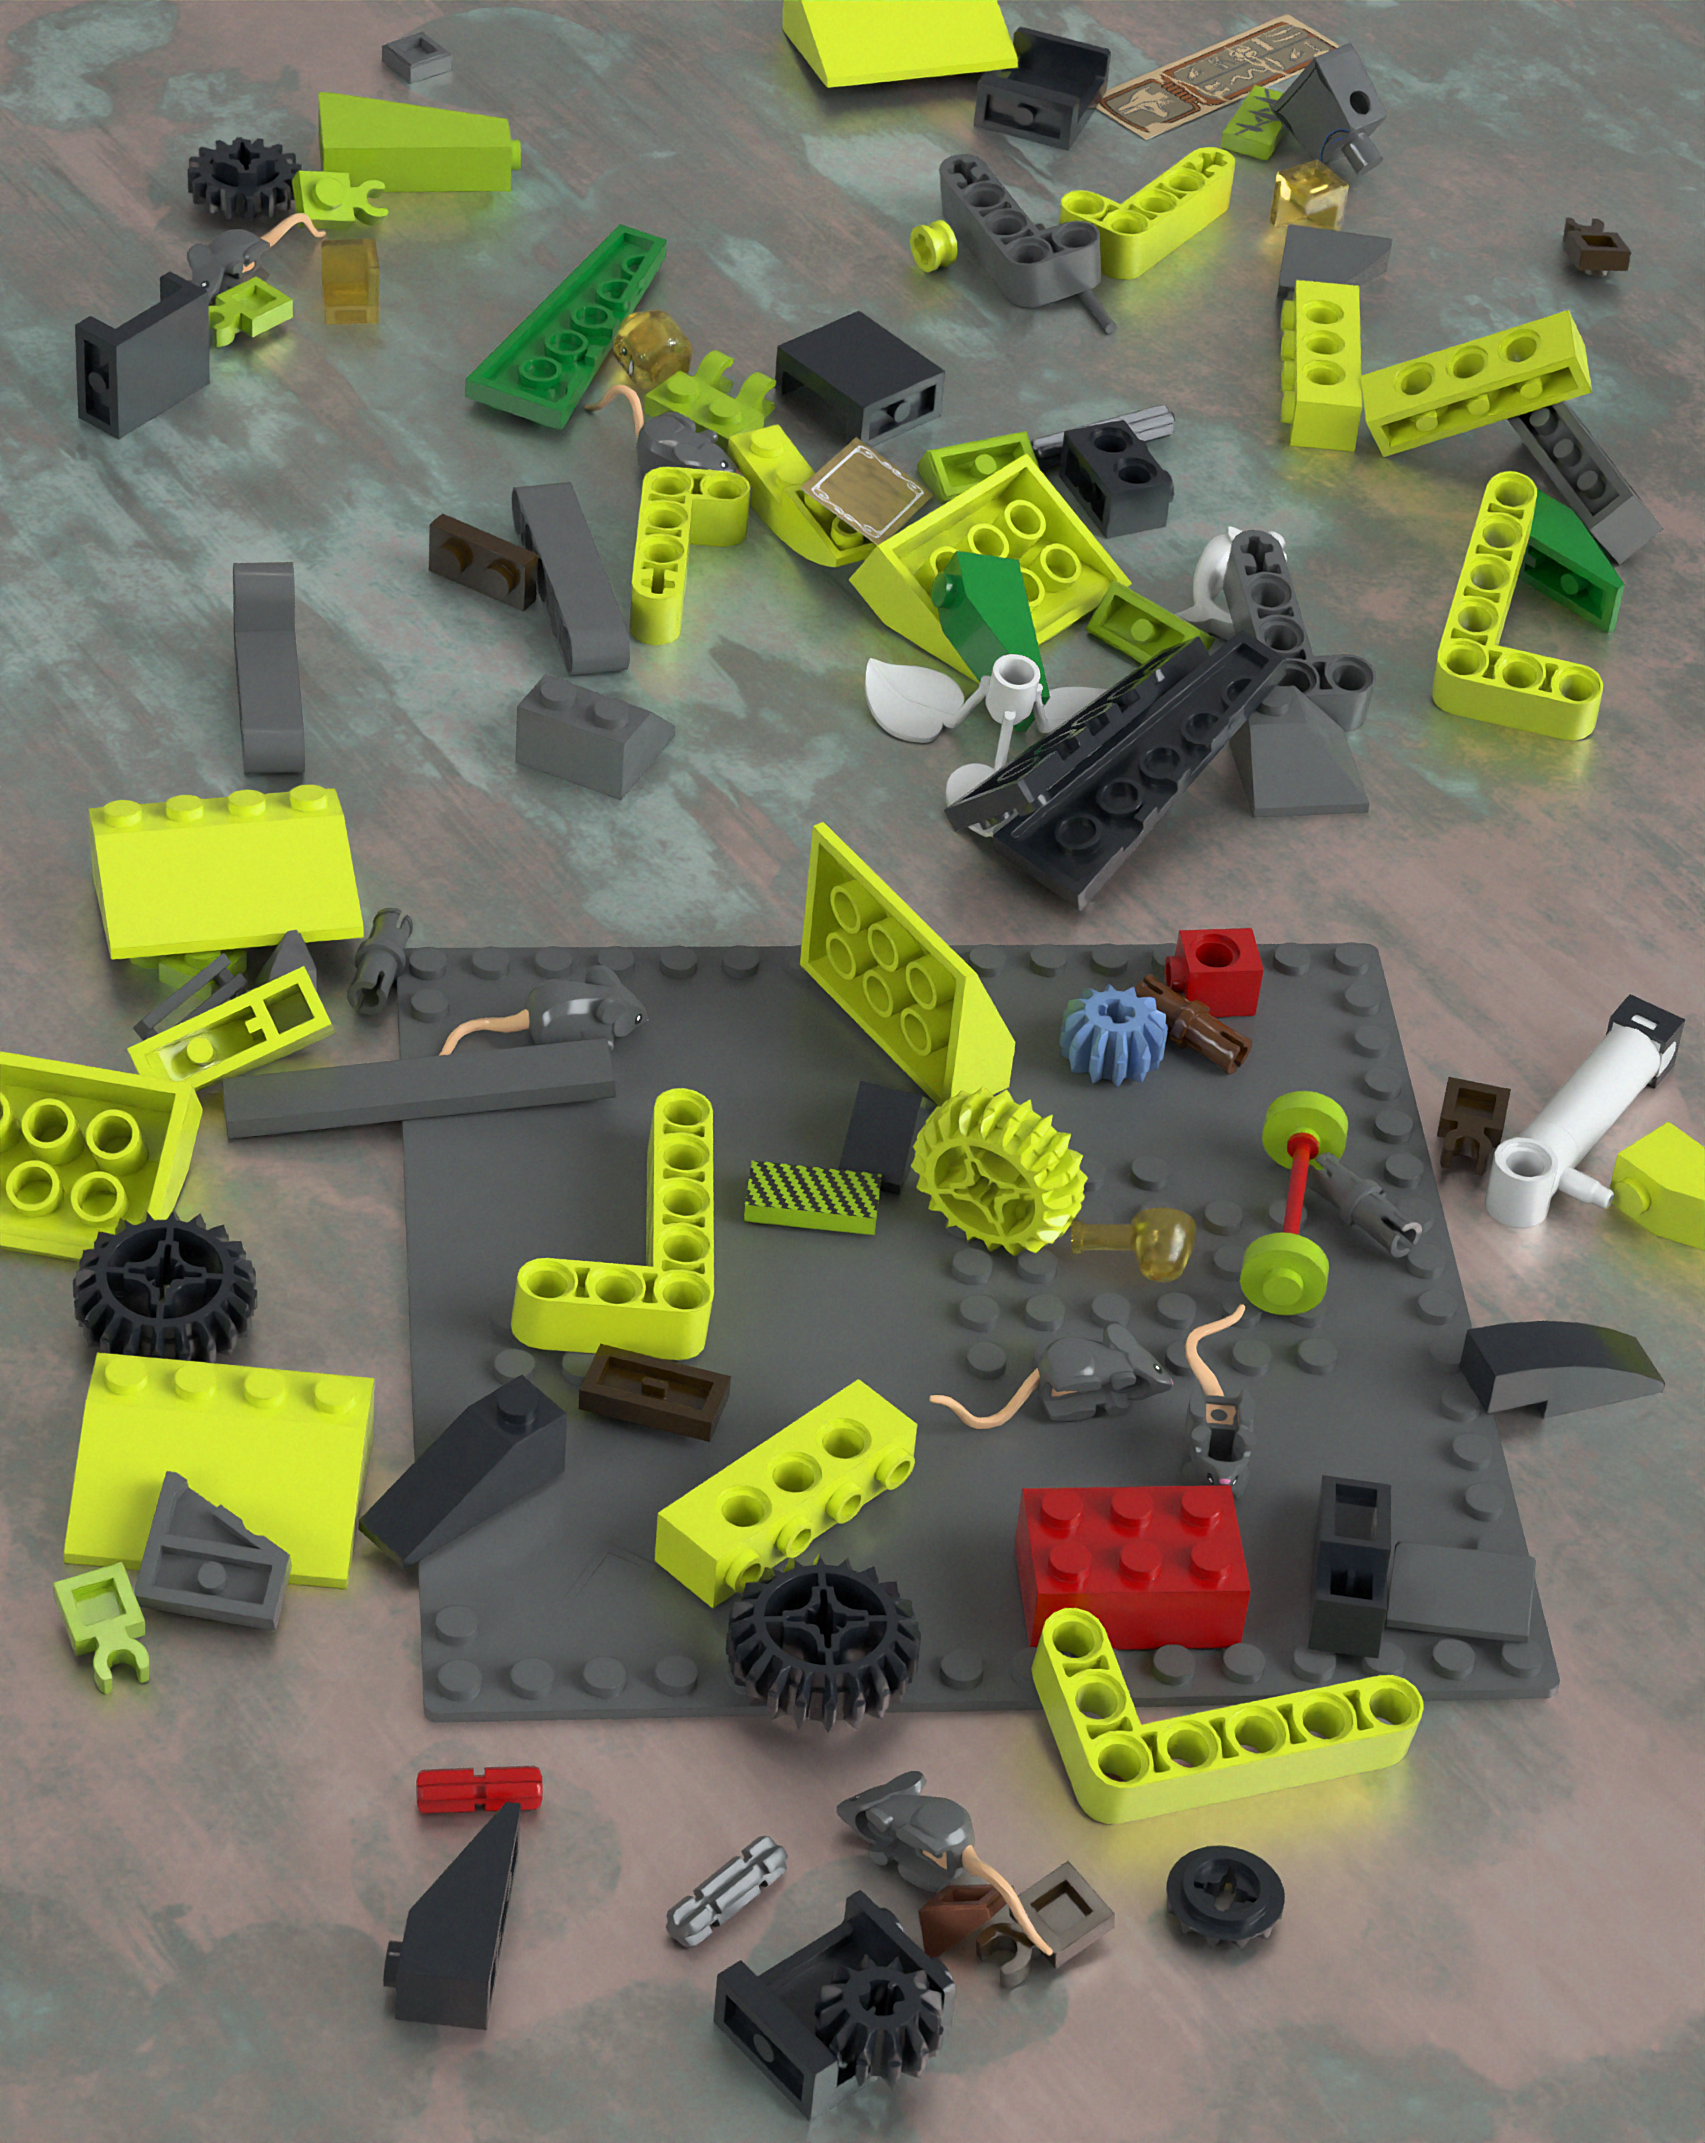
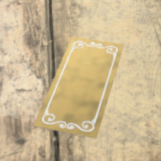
[800,437,934,545]

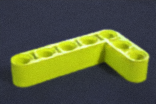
[1432,471,1603,741]
[511,1088,714,1360]
[1031,1608,1424,1824]

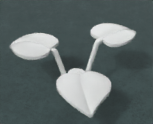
[865,654,1130,838]

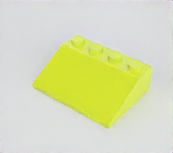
[782,0,1018,88]
[849,453,1132,685]
[88,785,364,960]
[800,822,1015,1107]
[0,1051,203,1262]
[64,1353,374,1589]

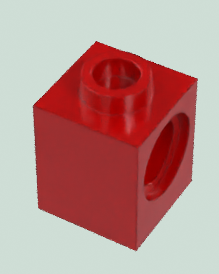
[1164,928,1264,1017]

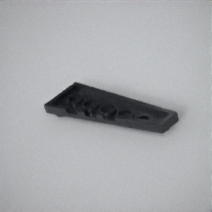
[993,630,1286,911]
[944,636,1210,831]

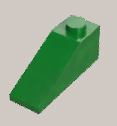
[1518,489,1625,634]
[931,551,1051,733]

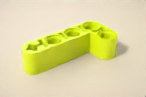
[1058,147,1235,280]
[629,467,750,645]

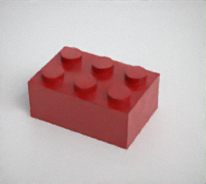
[1014,1485,1251,1650]

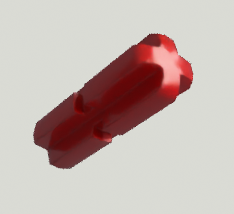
[416,1766,543,1814]

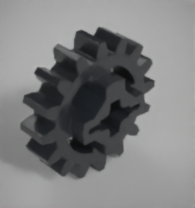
[187,137,302,221]

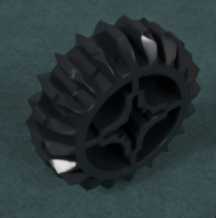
[73,1208,258,1363]
[725,1554,921,1733]

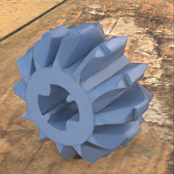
[1059,983,1168,1088]

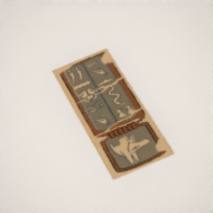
[1096,14,1341,140]

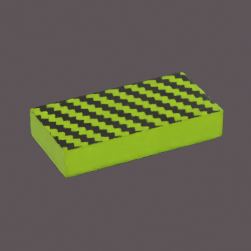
[744,1160,882,1235]

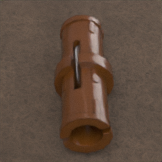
[1135,974,1252,1074]

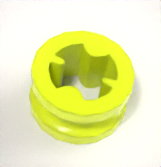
[910,220,958,272]

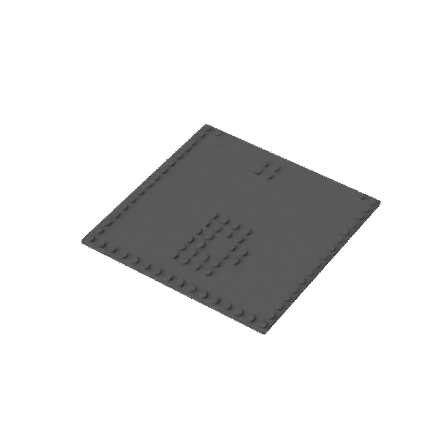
[397,942,1560,1723]

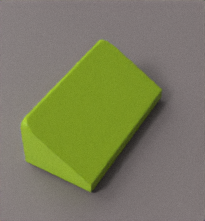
[917,431,1040,504]
[1085,580,1216,664]

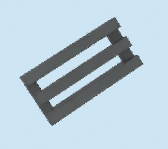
[133,953,248,1041]

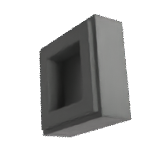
[382,32,452,84]

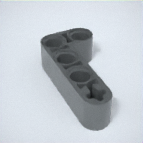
[939,154,1102,308]
[1223,530,1376,732]
[233,562,305,774]

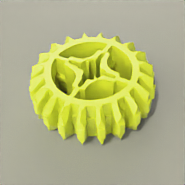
[911,1086,1088,1256]

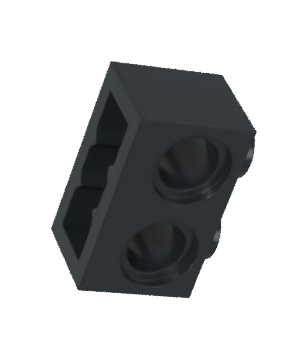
[1059,419,1174,539]

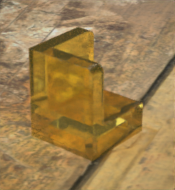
[1269,159,1349,231]
[321,239,380,325]

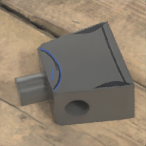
[1271,42,1386,176]

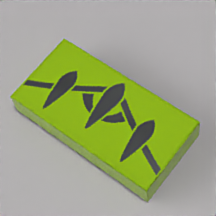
[1221,85,1288,161]

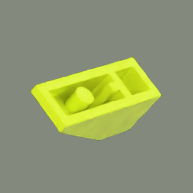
[127,966,335,1092]
[1609,1121,1705,1251]

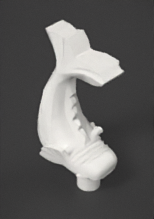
[1175,526,1287,641]

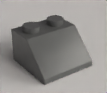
[515,674,676,800]

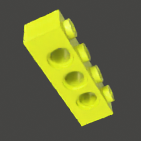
[1280,280,1362,452]
[1361,310,1592,457]
[654,1379,917,1608]

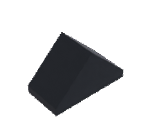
[838,1081,936,1195]

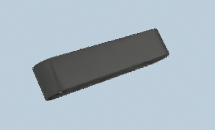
[511,482,630,676]

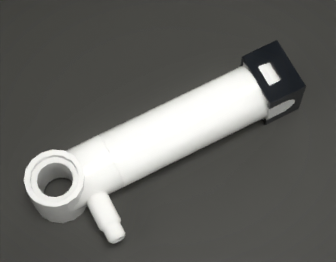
[1485,994,1685,1228]

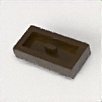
[429,513,538,612]
[578,1343,731,1442]

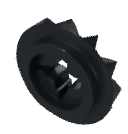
[1166,1845,1285,1950]

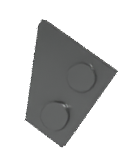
[134,1471,292,1631]

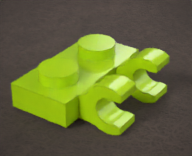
[644,350,776,457]

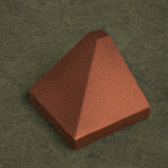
[918,1884,1014,1958]

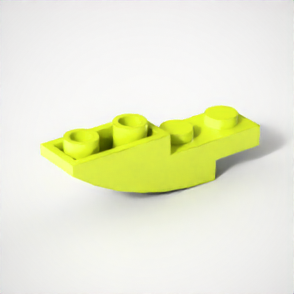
[727,424,877,567]

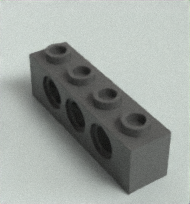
[1507,401,1663,564]

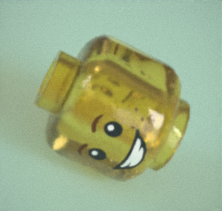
[613,310,693,389]

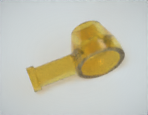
[1071,1207,1197,1282]

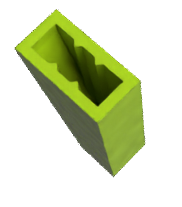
[318,92,521,192]

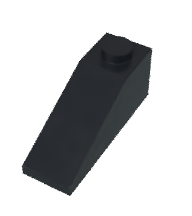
[358,1375,567,1570]
[383,1802,521,2030]

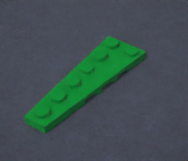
[465,224,667,430]

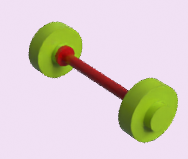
[1240,1091,1348,1315]

